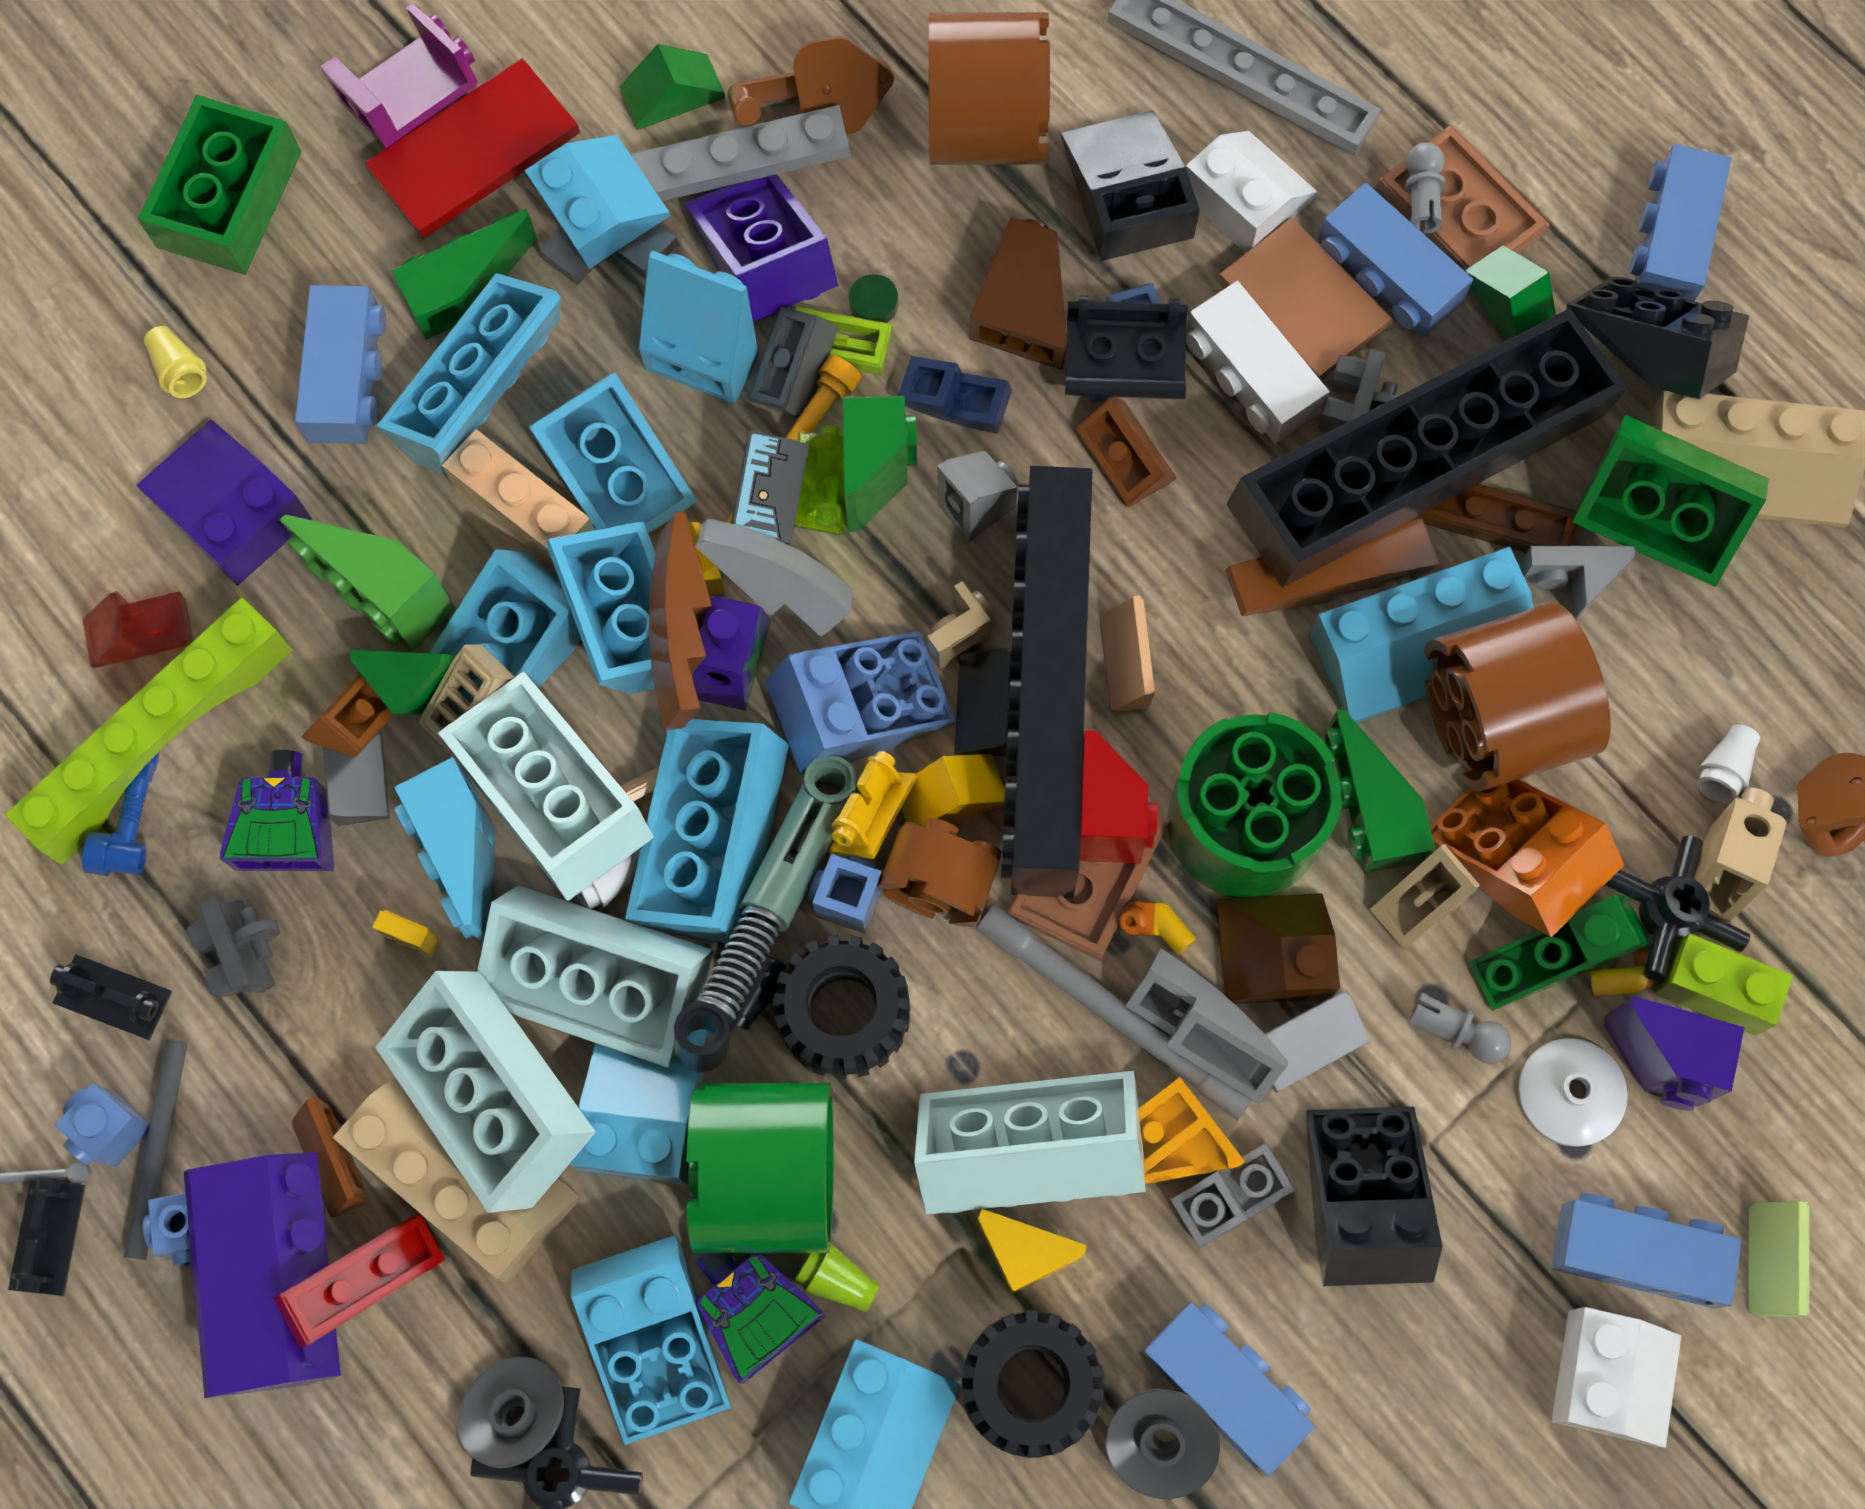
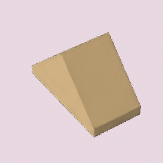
[1370,844,1480,950]

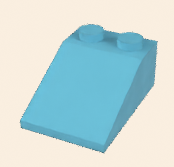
[527,372,698,533]
[429,549,581,714]
[569,1029,709,1185]

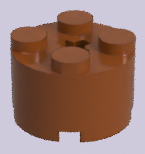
[878,818,1002,927]

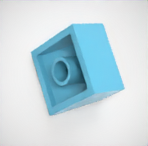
[525,135,671,269]

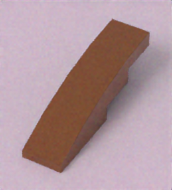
[649,511,712,731]
[1225,519,1439,616]

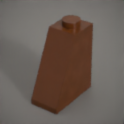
[970,217,1067,370]

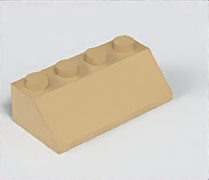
[1646,390,1865,528]
[332,1077,581,1284]

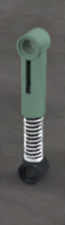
[674,755,857,1073]

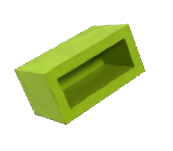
[1654,933,1794,1036]

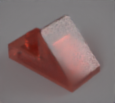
[83,591,193,668]

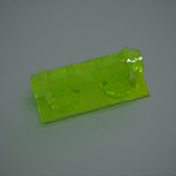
[794,425,844,535]

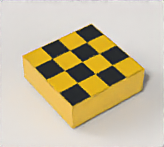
[372,910,440,958]

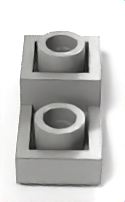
[1171,1143,1296,1248]

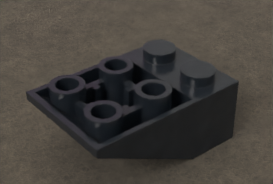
[1061,110,1200,261]
[1566,277,1749,400]
[1306,1106,1443,1286]

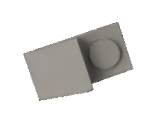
[1519,546,1635,620]

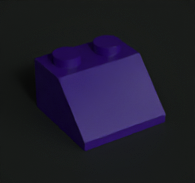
[1603,996,1745,1111]

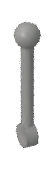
[0,1162,92,1185]

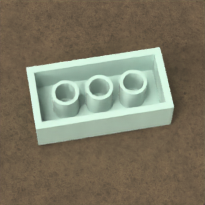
[438,671,654,902]
[375,971,596,1213]

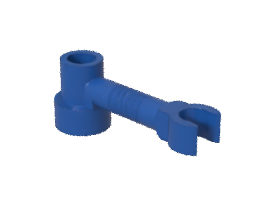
[82,752,159,876]

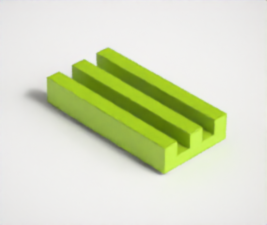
[795,306,892,375]

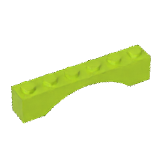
[5,597,293,865]

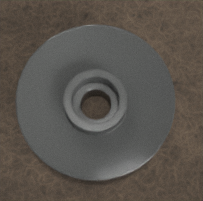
[458,1357,564,1468]
[1106,1389,1220,1499]

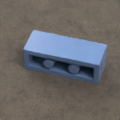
[1629,144,1732,301]
[1318,182,1473,339]
[295,285,386,444]
[1551,1193,1742,1309]
[1141,1302,1315,1477]

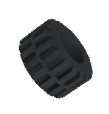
[773,935,911,1079]
[962,1311,1104,1458]

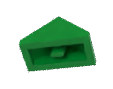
[619,44,725,130]
[1465,245,1556,341]
[350,649,456,714]

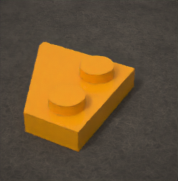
[1138,1077,1245,1185]

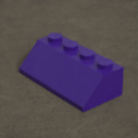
[184,1152,341,1399]

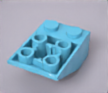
[639,250,759,404]
[394,757,496,945]
[571,1234,731,1445]

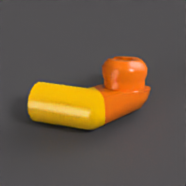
[1118,901,1197,956]
[1591,948,1659,996]

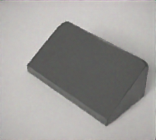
[749,307,838,418]
[322,730,390,826]

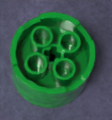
[1167,712,1343,897]
[686,1083,834,1253]

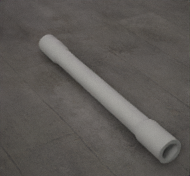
[977,905,1252,1121]

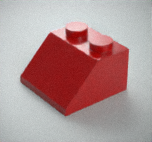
[1079,730,1158,864]

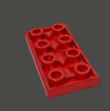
[365,58,580,239]

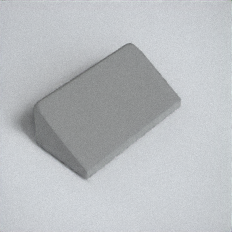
[1265,990,1370,1093]

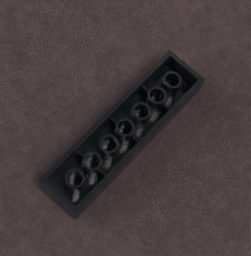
[1226,308,1628,588]
[1001,465,1093,898]

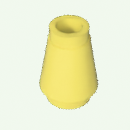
[144,326,207,398]

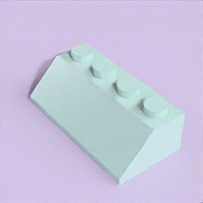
[477,885,713,1068]
[914,1071,1146,1215]

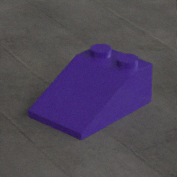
[684,174,839,322]
[136,419,312,586]

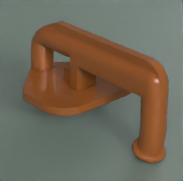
[728,36,894,134]
[1797,753,1865,857]

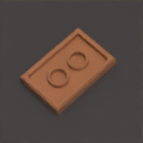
[1376,125,1550,271]
[1218,217,1392,380]
[1006,815,1169,962]

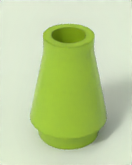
[794,1243,880,1313]

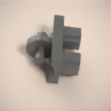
[1318,349,1398,432]
[186,897,280,997]

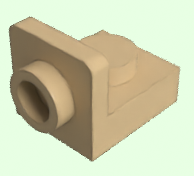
[927,581,993,669]

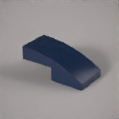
[898,356,1012,434]

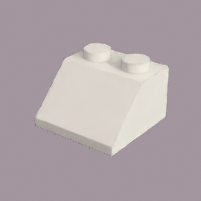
[1186,131,1318,253]
[1551,1307,1681,1448]

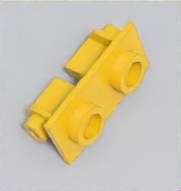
[829,751,917,859]

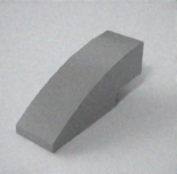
[696,519,853,637]
[1125,948,1288,1104]

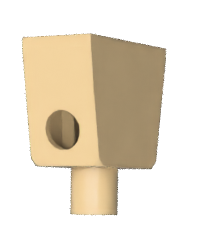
[1694,787,1787,922]

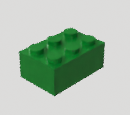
[138,94,302,275]
[1572,415,1769,587]

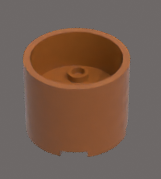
[929,12,1050,165]
[1424,602,1611,792]

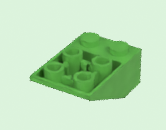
[280,514,456,651]

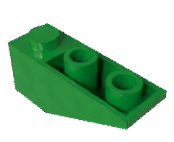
[391,209,537,340]
[1324,709,1435,873]
[1469,894,1651,1011]

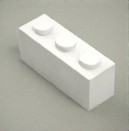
[1186,280,1330,444]

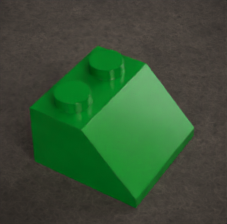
[843,396,917,532]

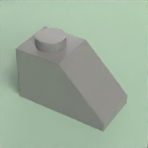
[937,451,1018,542]

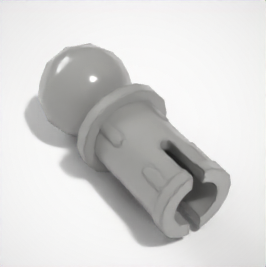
[1405,142,1446,234]
[1408,992,1511,1064]

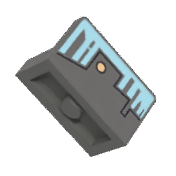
[731,431,809,545]

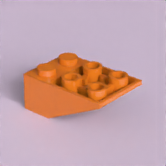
[1430,779,1624,937]

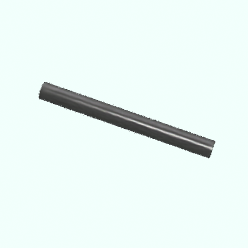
[124,1040,188,1260]

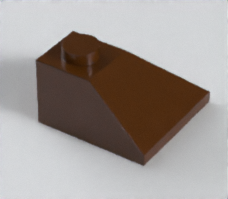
[1216,893,1340,1004]

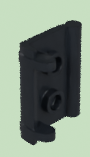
[1065,295,1188,400]

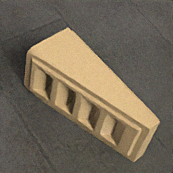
[418,645,515,757]

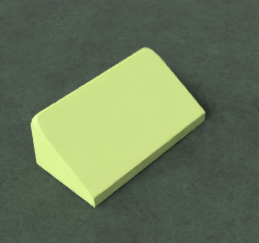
[1748,1201,1809,1319]

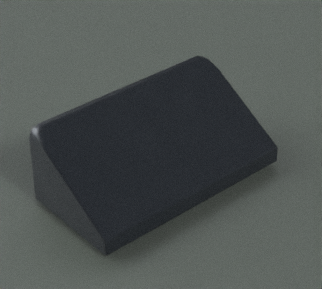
[954,648,1011,757]

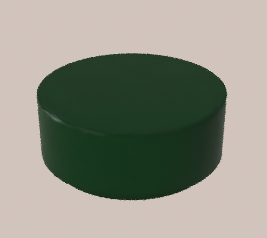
[849,274,898,323]

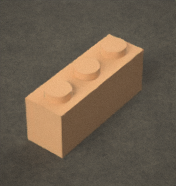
[442,429,594,568]

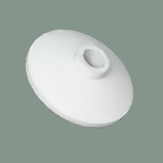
[1518,1038,1628,1147]

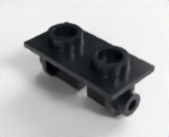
[50,954,173,1041]
[8,1179,86,1296]

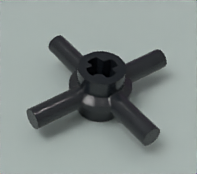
[1605,835,1750,982]
[470,1386,643,1509]

